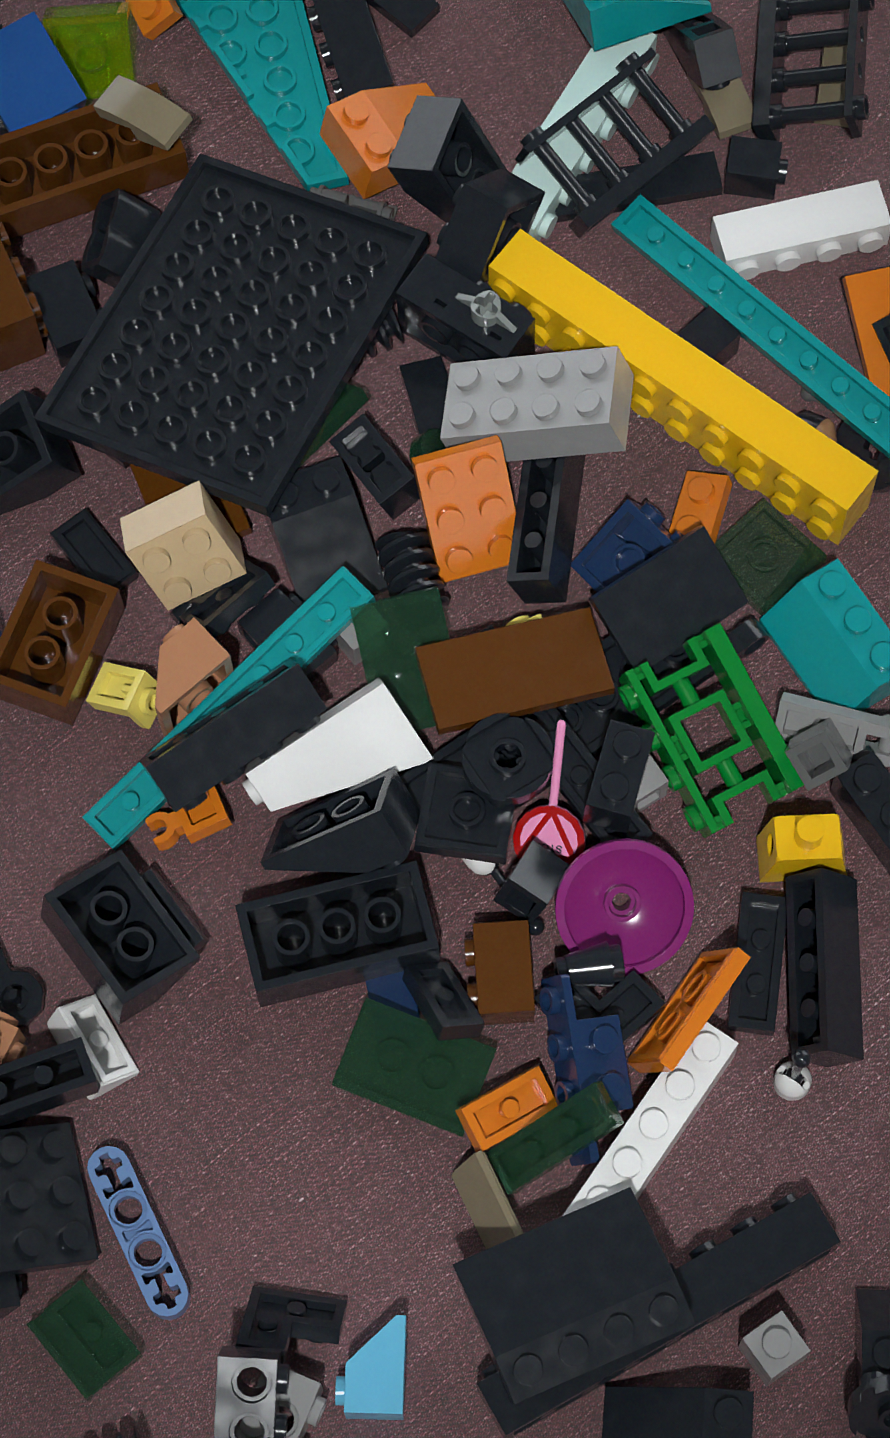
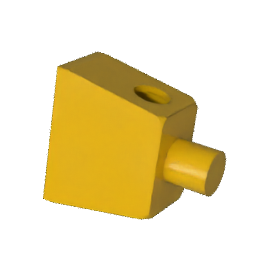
[756,814,847,883]

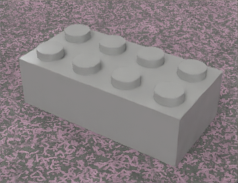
[440,346,634,462]

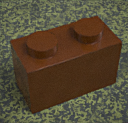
[464,920,535,1025]

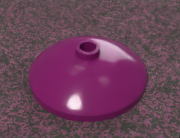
[554,838,694,976]

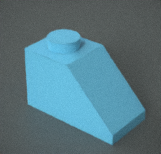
[335,1315,407,1420]

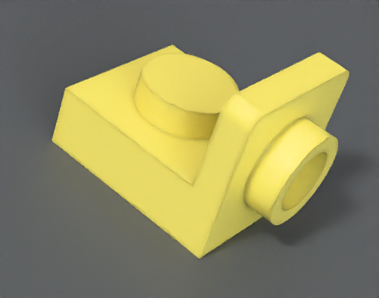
[86,662,157,729]

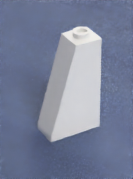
[242,677,433,812]

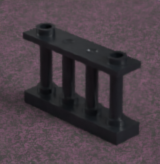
[752,0,875,142]
[515,47,716,239]

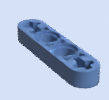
[87,1146,191,1320]

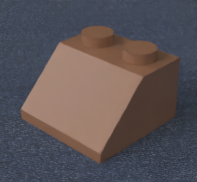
[155,618,234,737]

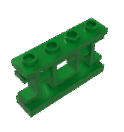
[617,623,804,838]

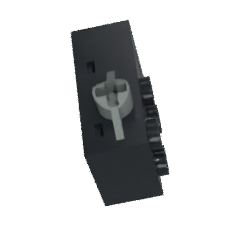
[396,253,535,363]

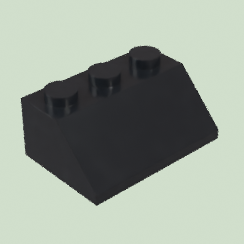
[41,849,200,1025]

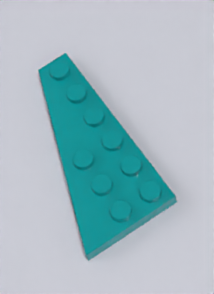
[175,0,349,191]

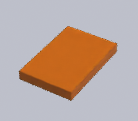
[842,267,890,397]
[627,947,751,1073]

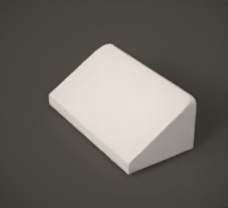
[47,994,139,1100]

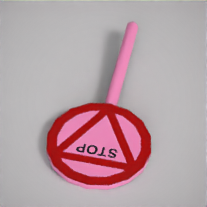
[513,720,586,865]

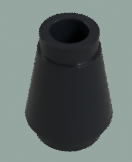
[554,941,625,987]

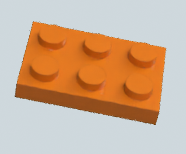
[411,435,516,583]

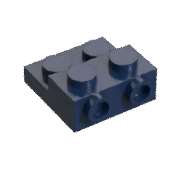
[571,499,684,592]

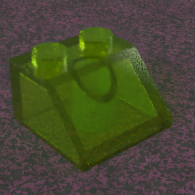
[43,1,135,99]

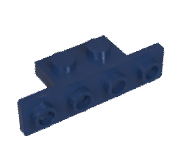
[539,974,634,1166]

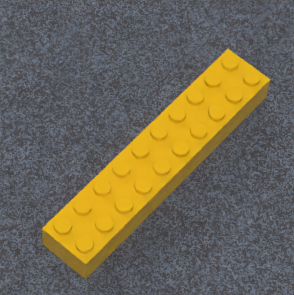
[488,229,878,545]

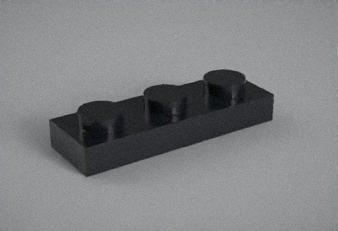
[727,892,787,1036]

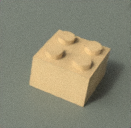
[120,481,247,610]

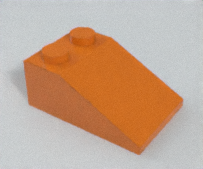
[320,83,436,199]

